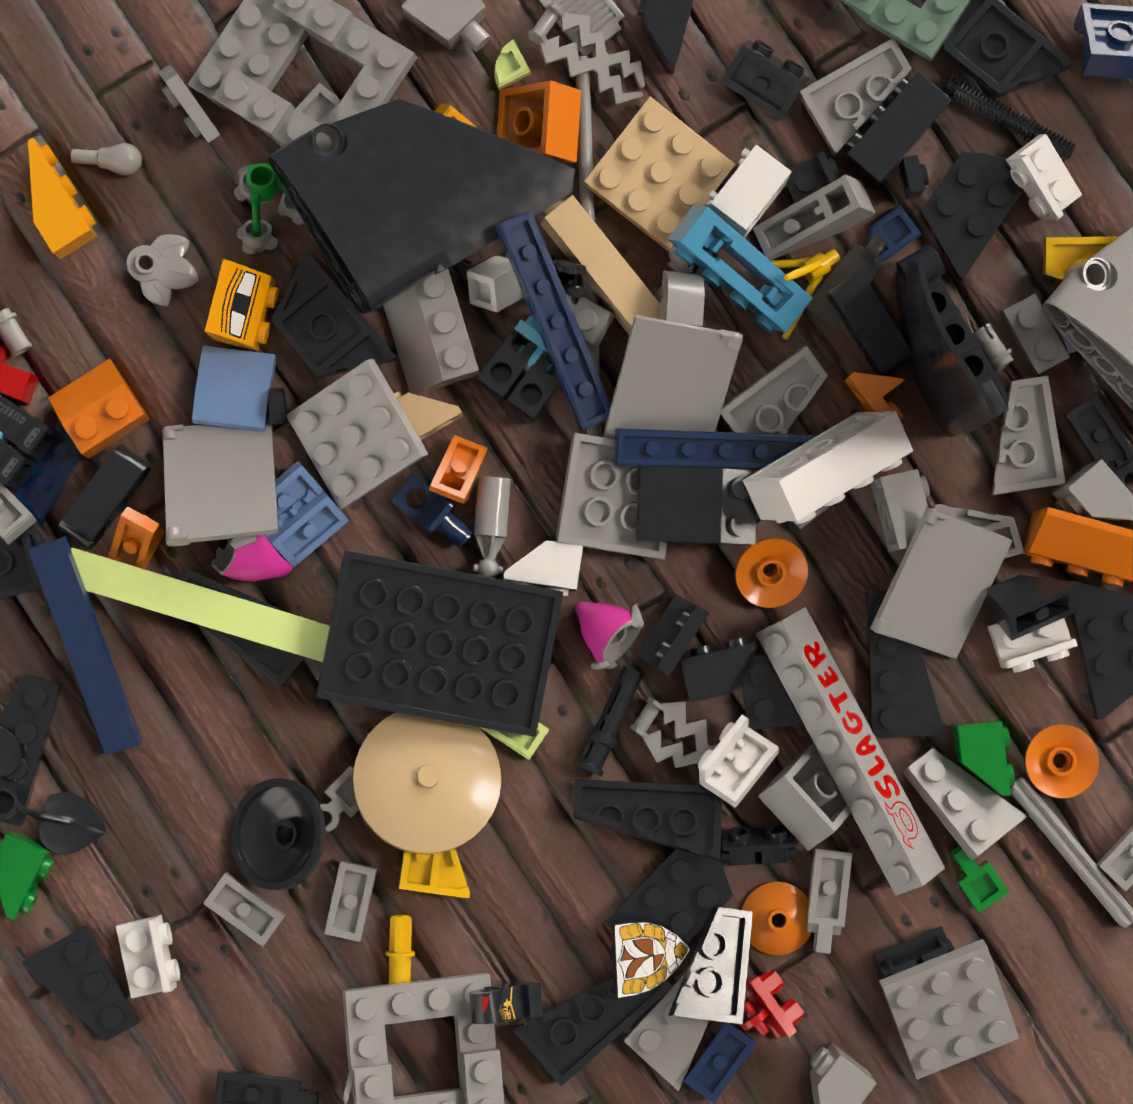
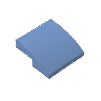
[192,346,276,432]
[266,461,349,568]

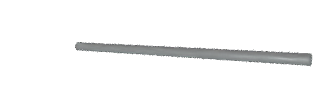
[576,56,602,437]

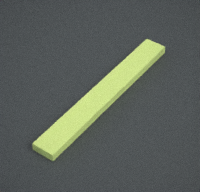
[71,548,329,662]

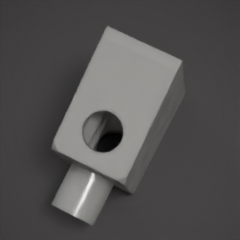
[402,0,491,52]

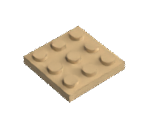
[583,97,736,251]

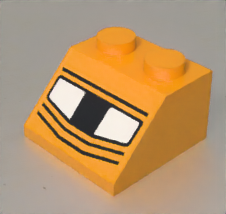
[205,259,279,352]

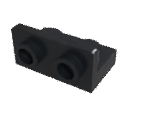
[720,39,809,121]
[638,595,709,675]

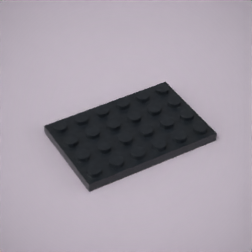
[316,550,564,737]

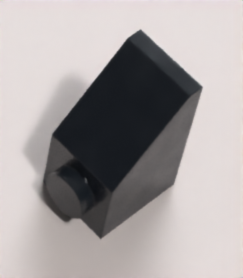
[637,0,694,74]
[987,574,1077,641]

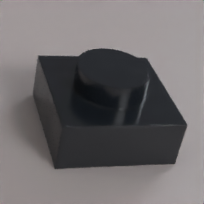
[898,154,929,200]

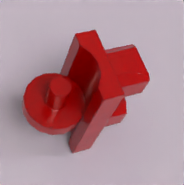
[740,970,805,1039]

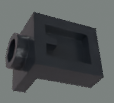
[785,151,840,204]

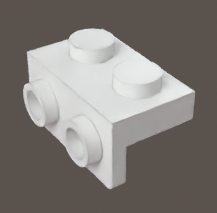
[698,715,779,808]

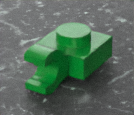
[949,845,1009,913]

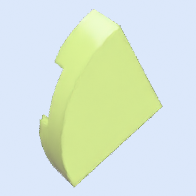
[494,39,531,91]

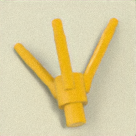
[771,249,840,340]

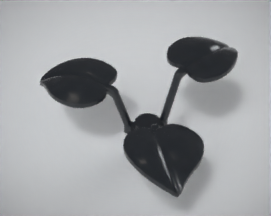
[0,726,106,855]

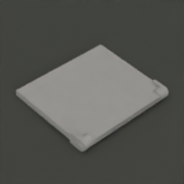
[603,315,743,439]
[162,417,279,546]
[870,507,1013,659]

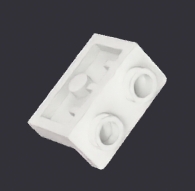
[1006,134,1082,220]
[987,618,1078,673]
[116,915,180,999]

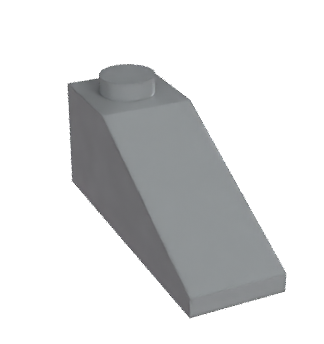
[753,175,876,260]

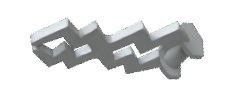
[528,3,645,106]
[629,697,718,768]

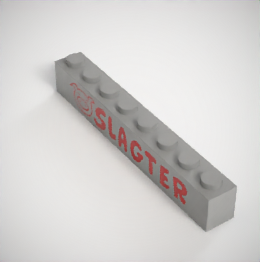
[756,607,945,896]

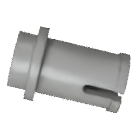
[0,308,32,357]
[973,323,1014,372]

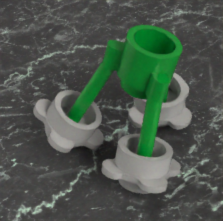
[234,163,304,254]

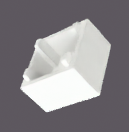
[706,145,792,238]

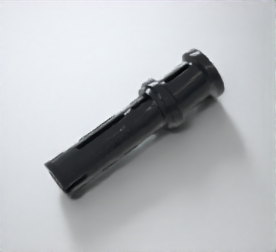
[573,665,644,777]

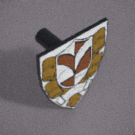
[611,921,691,999]

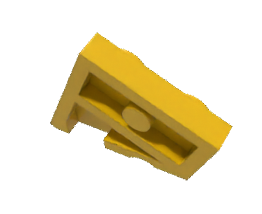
[399,849,470,898]

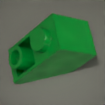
[952,720,1015,796]
[0,831,54,920]

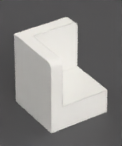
[467,256,524,312]

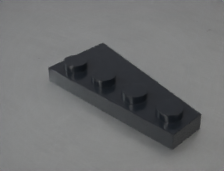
[179,569,306,687]
[0,675,62,827]

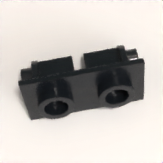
[721,824,797,866]
[874,926,954,978]

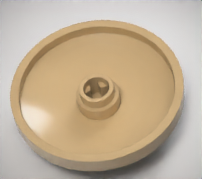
[353,712,501,855]

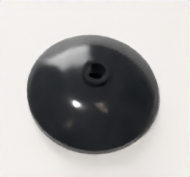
[231,778,326,890]

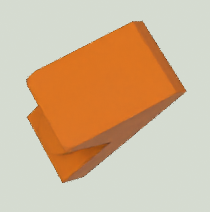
[844,372,905,427]
[429,435,488,504]
[108,507,165,569]

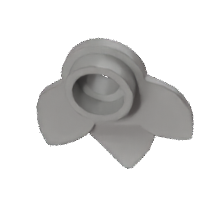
[126,234,199,306]

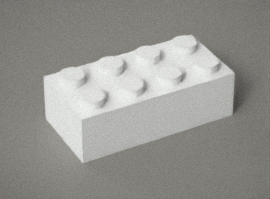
[743,411,913,524]

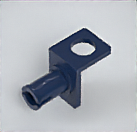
[392,474,473,548]

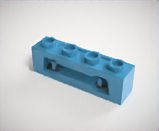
[668,205,813,333]

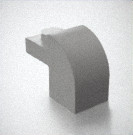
[655,270,705,327]

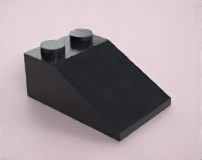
[636,467,757,546]

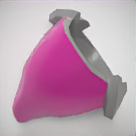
[211,535,293,582]
[573,601,644,670]

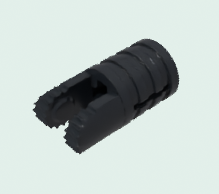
[550,256,586,298]

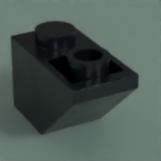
[680,637,760,703]

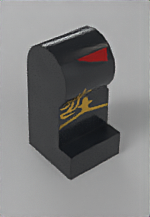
[470,981,543,1024]

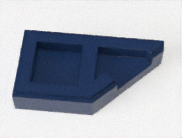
[863,205,922,275]

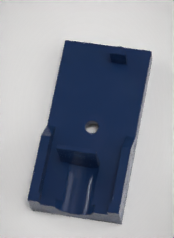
[1074,3,1133,79]

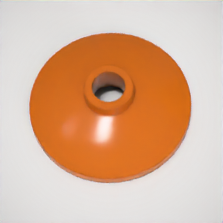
[735,538,808,608]
[1025,724,1099,798]
[741,881,811,955]

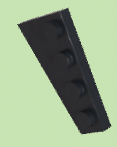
[866,590,946,737]
[573,779,722,862]
[513,975,673,1086]

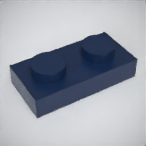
[683,1022,757,1104]

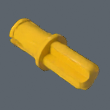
[386,915,415,984]

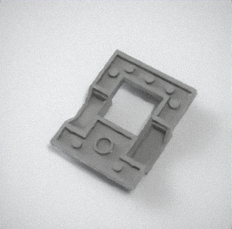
[187,0,417,152]
[342,972,504,1104]

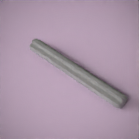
[1010,777,1133,928]

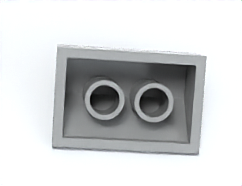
[383,269,480,395]

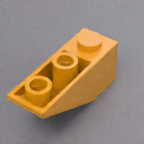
[28,137,98,259]

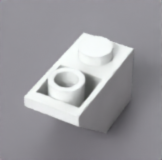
[503,540,583,596]

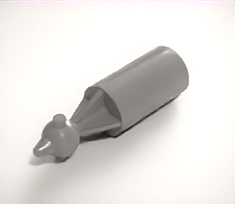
[473,476,511,578]

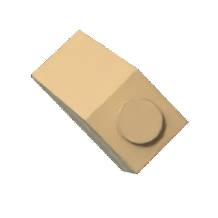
[394,392,463,440]

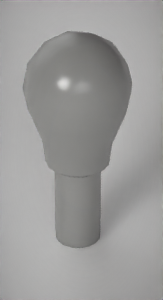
[71,143,142,176]

